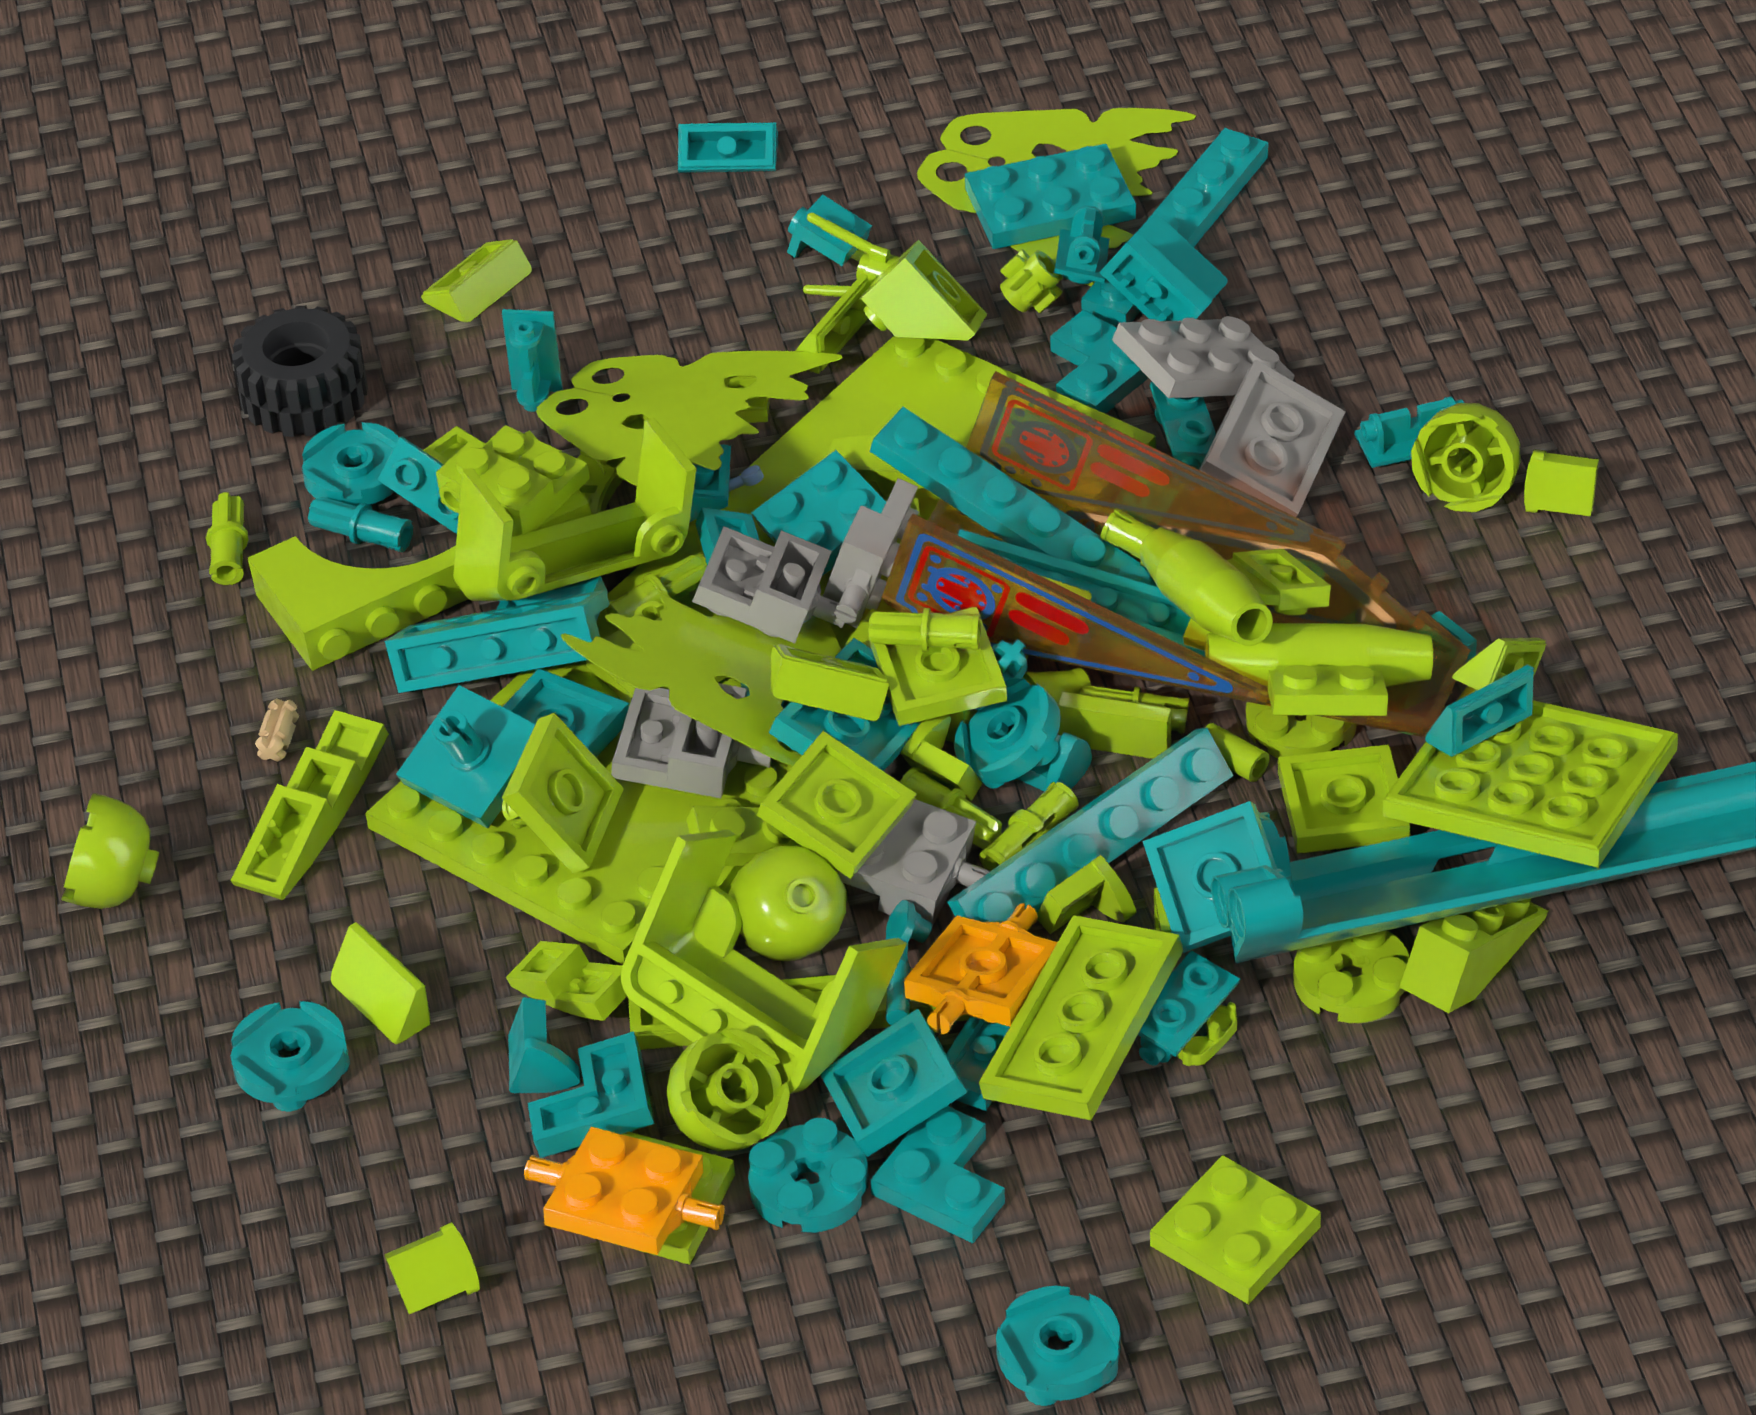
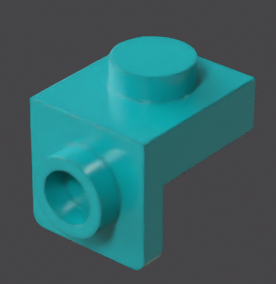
[787,194,872,266]

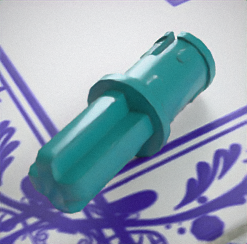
[308,497,413,553]
[992,639,1027,681]

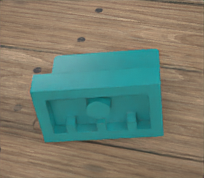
[1099,213,1228,321]

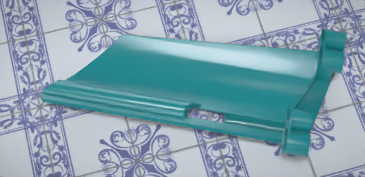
[1211,762,1756,963]

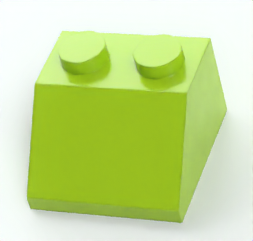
[861,240,987,341]

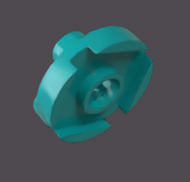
[302,422,399,506]
[954,678,1061,789]
[230,1001,350,1112]
[748,1118,869,1233]
[996,1286,1121,1406]

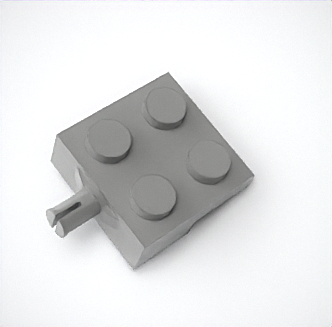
[823,478,919,628]
[692,527,845,643]
[611,683,773,798]
[838,799,990,927]

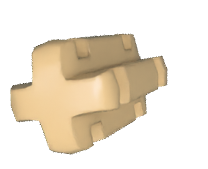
[255,698,299,762]

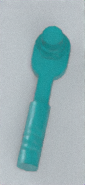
[886,900,932,1025]

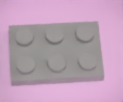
[1112,316,1295,398]
[1198,359,1346,526]

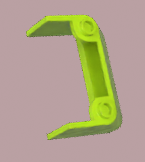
[453,418,696,601]
[621,830,907,1094]

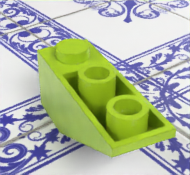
[1399,898,1548,1013]

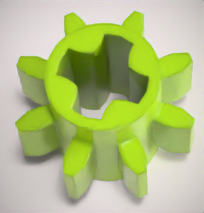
[1000,249,1063,314]

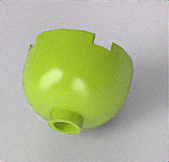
[1411,403,1521,512]
[62,793,159,909]
[729,846,846,961]
[667,1028,790,1152]

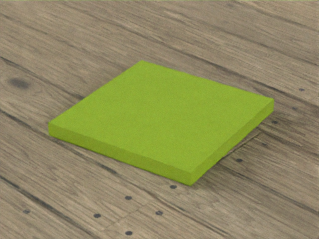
[1383,686,1678,868]

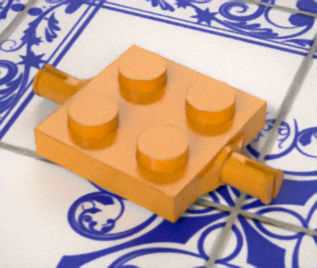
[904,903,1058,1034]
[524,1126,725,1255]

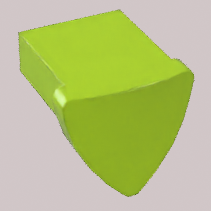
[1524,449,1599,517]
[901,715,982,801]
[1037,855,1137,934]
[384,1222,480,1314]

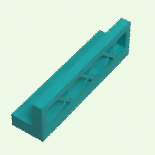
[385,590,610,693]

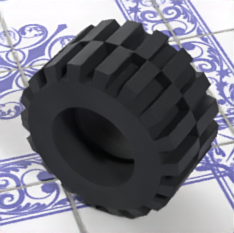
[232,305,368,437]

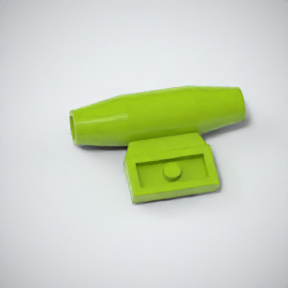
[1140,529,1331,646]
[1205,623,1433,716]

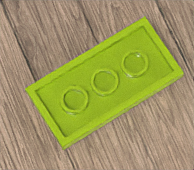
[979,915,1183,1120]

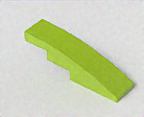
[231,710,389,900]

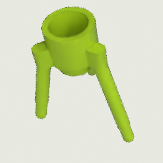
[803,213,899,297]

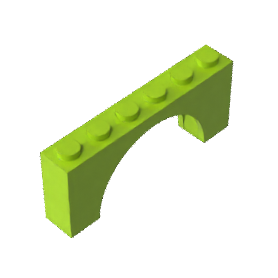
[248,430,592,671]

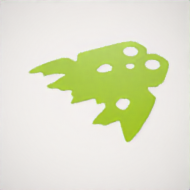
[917,108,1196,286]
[536,351,843,486]
[561,595,841,766]

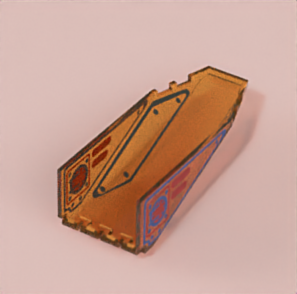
[881,371,1471,738]

